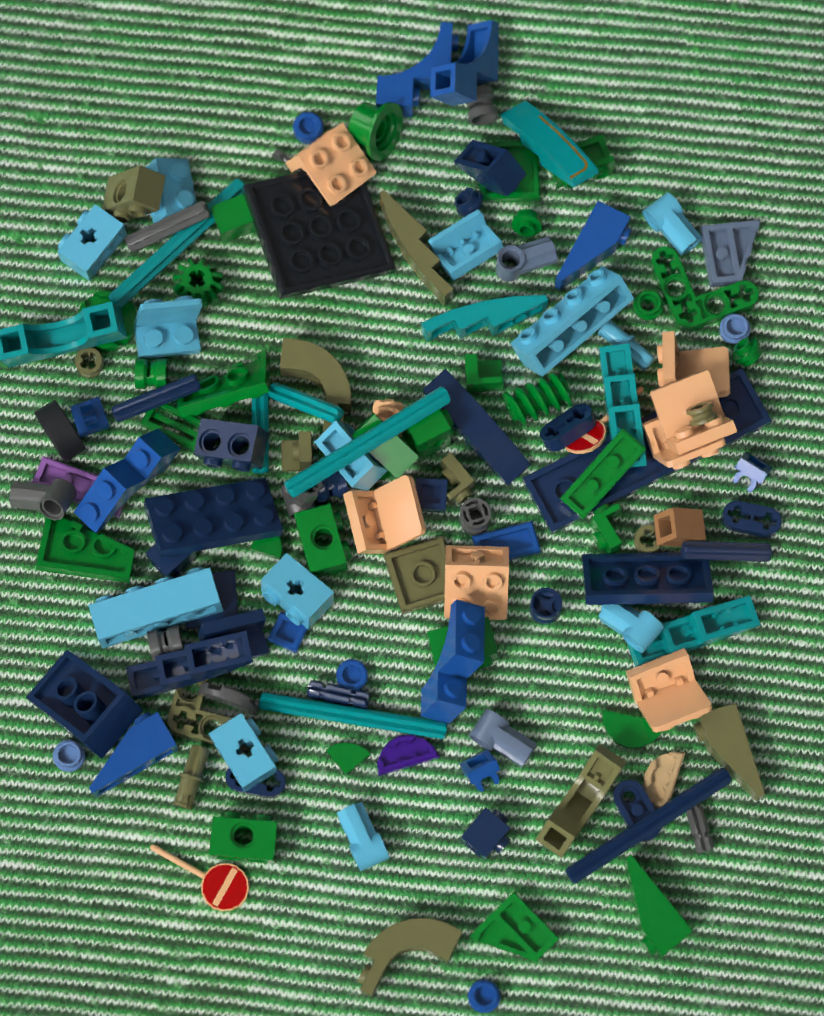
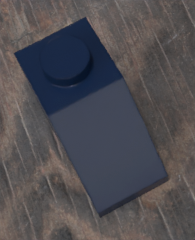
[454,140,526,196]

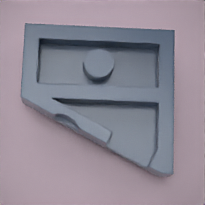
[699,220,760,287]

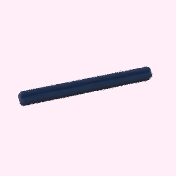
[565,767,732,884]

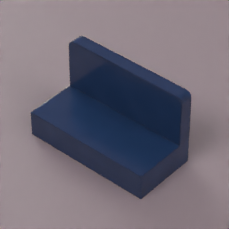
[198,609,269,658]

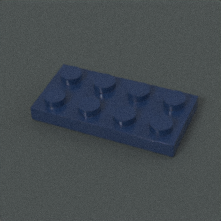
[144,478,283,558]
[582,552,714,605]

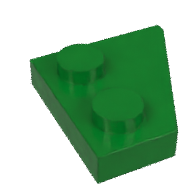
[469,892,560,962]

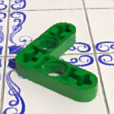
[650,246,759,332]

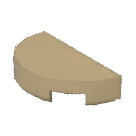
[643,751,685,810]

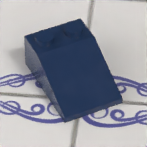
[26,650,143,759]

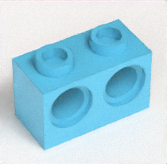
[314,420,388,491]

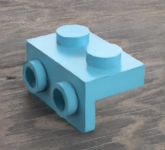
[145,158,197,223]
[428,210,503,281]

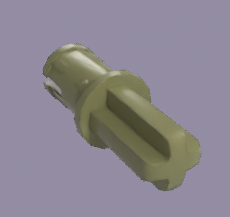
[173,745,209,810]

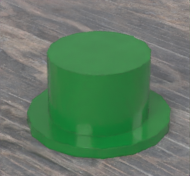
[348,101,403,161]

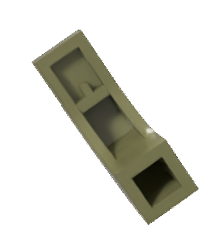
[280,338,352,433]
[535,744,626,858]
[357,918,463,998]

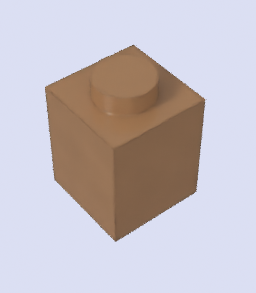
[653,507,706,547]

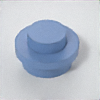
[719,314,750,344]
[53,740,85,772]

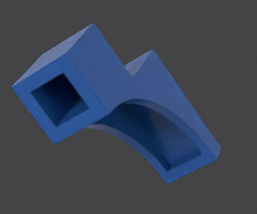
[430,20,499,106]
[376,22,458,117]
[74,428,180,533]
[421,599,485,724]

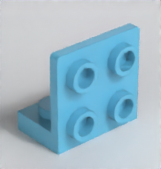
[133,296,203,359]

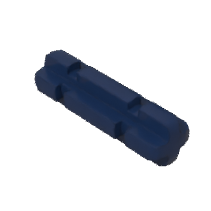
[307,680,370,709]

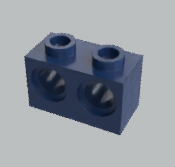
[194,418,269,472]

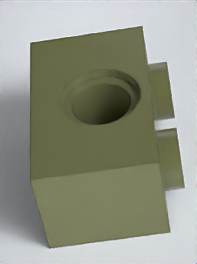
[102,165,166,223]

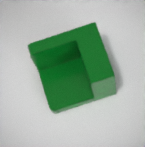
[210,194,256,243]
[464,354,504,393]

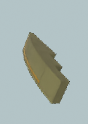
[379,190,454,306]

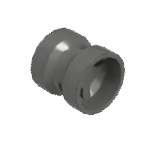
[465,85,498,126]
[459,498,491,536]
[147,625,183,661]

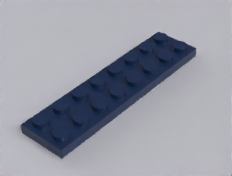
[522,368,772,535]

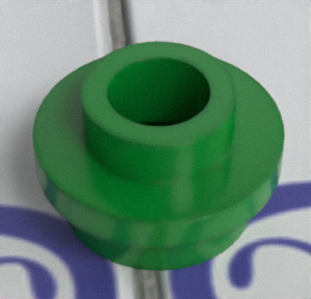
[511,209,542,237]
[633,290,664,321]
[732,338,762,367]

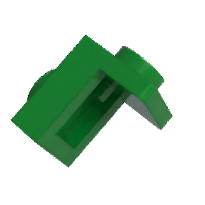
[590,502,622,554]

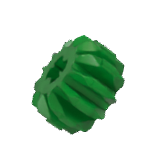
[172,257,224,309]

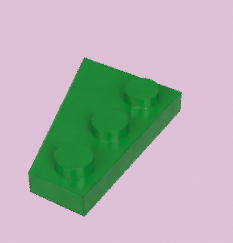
[36,517,136,583]

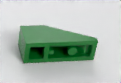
[624,855,693,959]

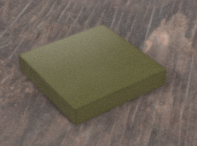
[383,536,446,615]

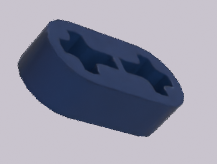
[540,404,596,452]
[721,501,782,538]
[225,768,286,799]

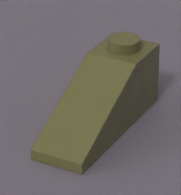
[693,703,765,801]

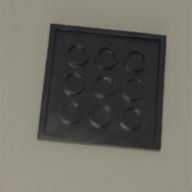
[242,171,396,299]

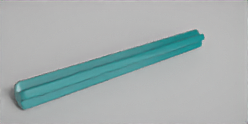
[108,179,244,308]
[284,386,451,497]
[259,693,447,739]

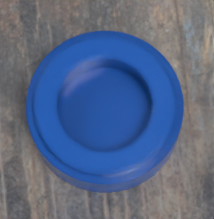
[293,112,324,144]
[336,659,368,692]

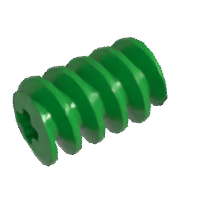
[502,370,572,427]

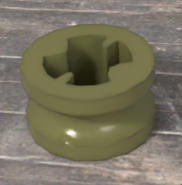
[75,348,104,378]
[686,401,718,426]
[634,525,661,553]

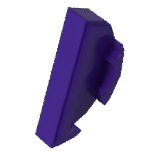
[377,734,440,777]

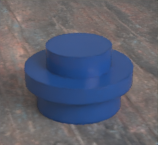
[468,980,500,1013]

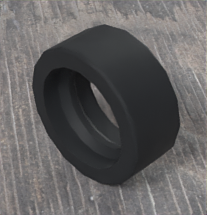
[34,400,86,462]

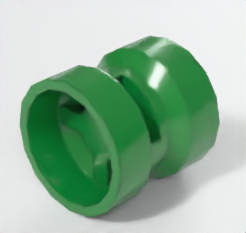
[134,358,168,389]

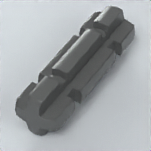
[686,803,714,853]

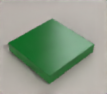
[478,141,540,203]

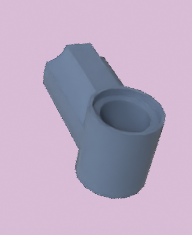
[495,236,558,282]
[469,709,537,768]

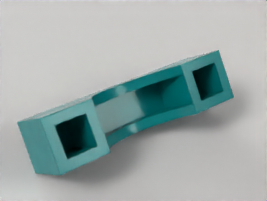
[0,301,127,368]

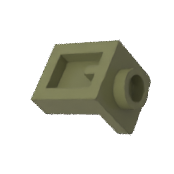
[281,431,313,472]
[440,452,475,506]

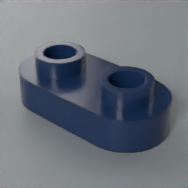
[613,780,660,842]

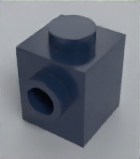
[146,544,197,578]
[460,807,511,861]

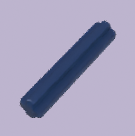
[112,374,201,422]
[680,541,772,562]

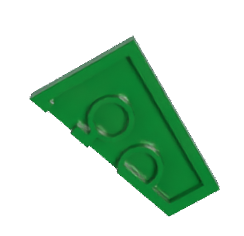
[177,349,270,418]

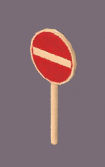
[565,386,644,454]
[150,844,249,912]

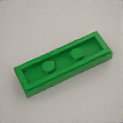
[560,428,647,520]

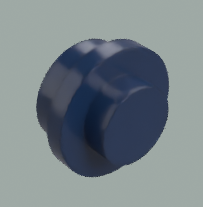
[454,187,483,217]

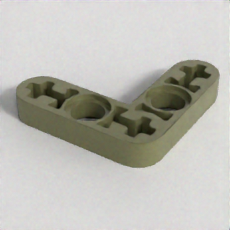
[167,679,258,753]

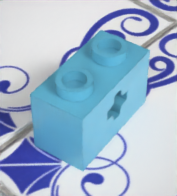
[58,204,127,281]
[261,553,334,630]
[209,713,278,792]

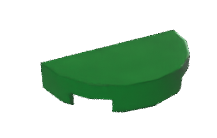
[602,710,662,749]

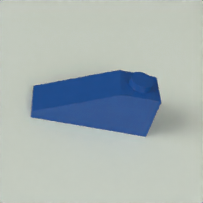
[555,201,632,290]
[89,712,179,798]

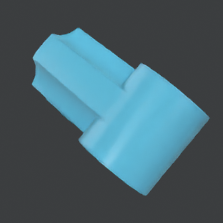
[642,192,702,256]
[598,604,664,653]
[337,802,390,872]

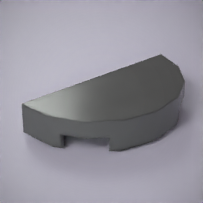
[198,682,259,716]

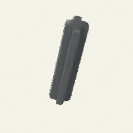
[126,201,210,252]

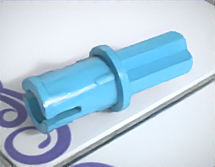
[597,319,655,370]

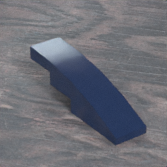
[423,369,531,486]
[126,631,253,700]

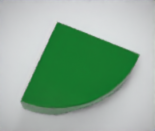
[250,536,282,560]
[326,743,371,776]

